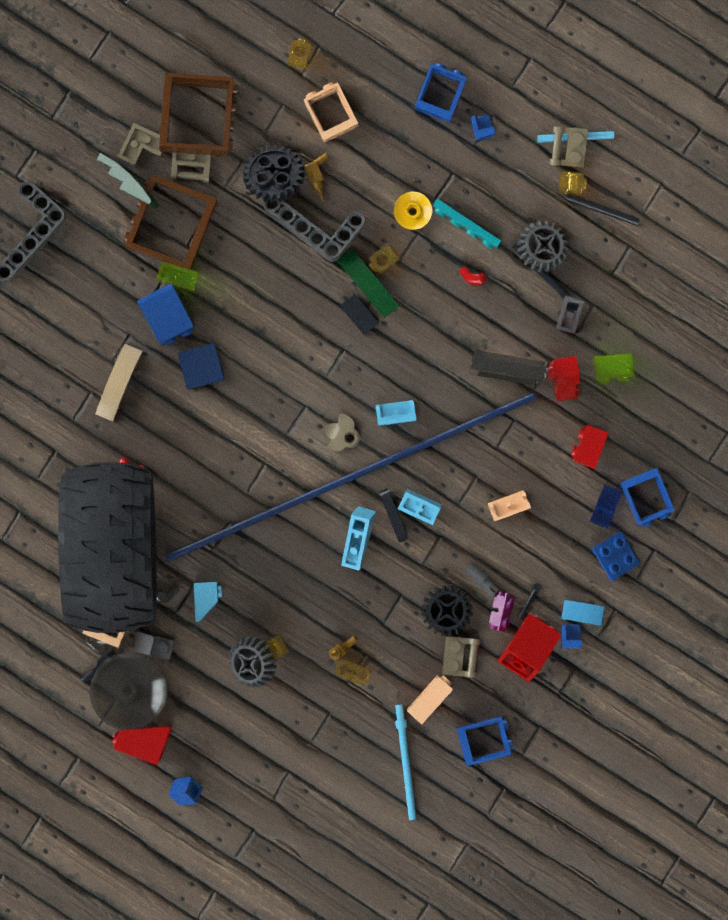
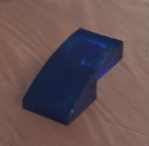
[590,484,622,529]

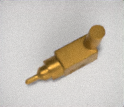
[305,152,328,202]
[329,635,358,661]

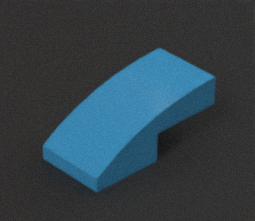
[561,600,605,626]

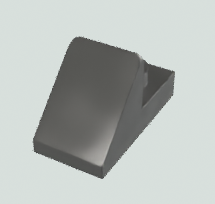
[556,295,584,334]
[133,631,175,659]

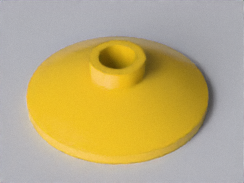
[394,192,432,230]

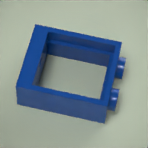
[414,63,467,123]
[620,468,675,527]
[456,716,514,766]

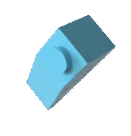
[341,506,376,571]

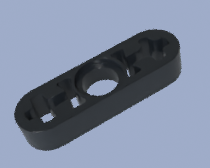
[379,488,408,543]

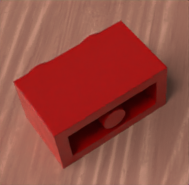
[570,425,608,469]

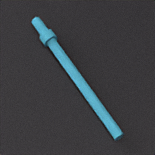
[395,704,417,820]

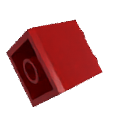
[497,614,561,682]
[112,724,173,765]

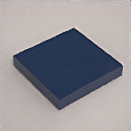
[177,343,224,390]

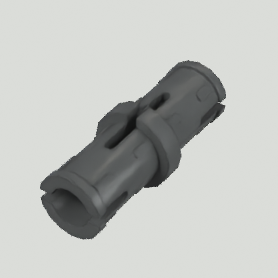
[464,562,499,598]

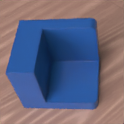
[470,115,495,141]
[561,624,582,648]
[168,777,203,806]

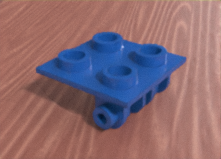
[592,531,640,582]

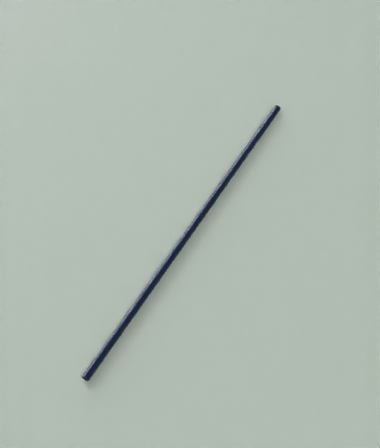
[165,393,536,562]

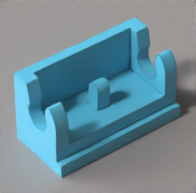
[375,400,416,426]
[398,488,442,525]

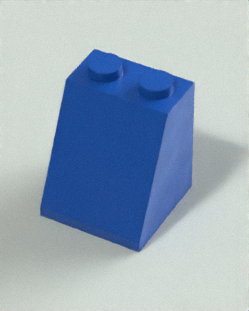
[137,284,195,346]

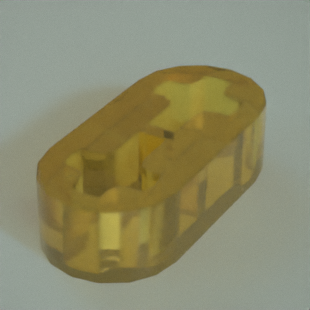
[335,660,370,684]

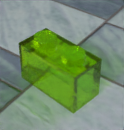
[156,261,200,293]
[592,353,634,384]

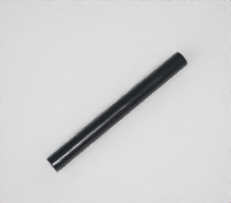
[565,194,640,226]
[512,243,571,299]

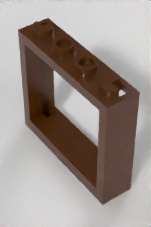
[159,73,237,156]
[124,175,218,272]

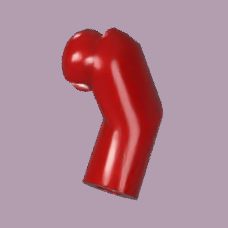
[459,265,487,286]

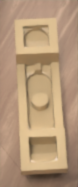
[96,344,143,421]

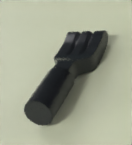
[81,652,115,684]

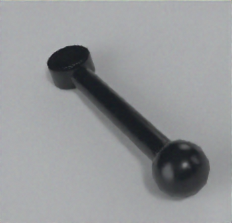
[517,583,541,619]

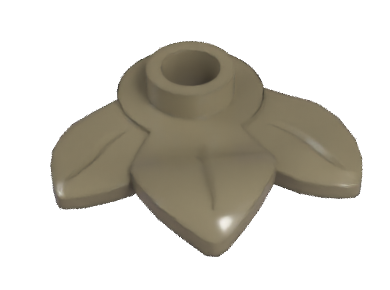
[324,413,360,451]

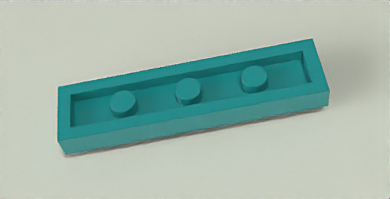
[433,199,501,249]

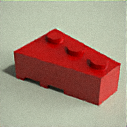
[547,356,580,402]

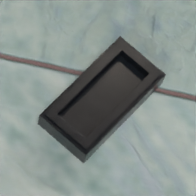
[340,294,379,335]

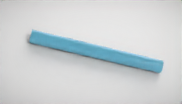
[537,131,614,143]

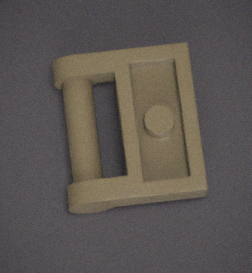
[550,126,588,168]
[171,153,212,183]
[442,636,480,678]

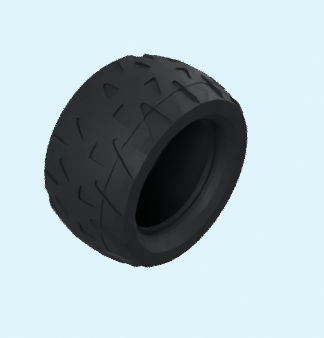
[58,462,157,633]

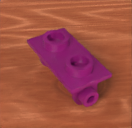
[488,591,514,632]

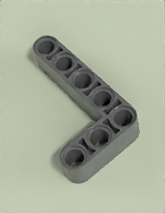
[0,181,67,283]
[264,198,365,262]

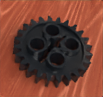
[242,145,305,203]

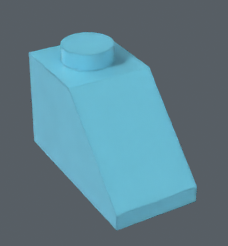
[194,582,222,622]

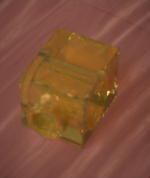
[288,38,312,70]
[558,171,587,195]
[368,244,399,275]

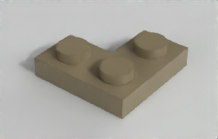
[118,123,169,166]

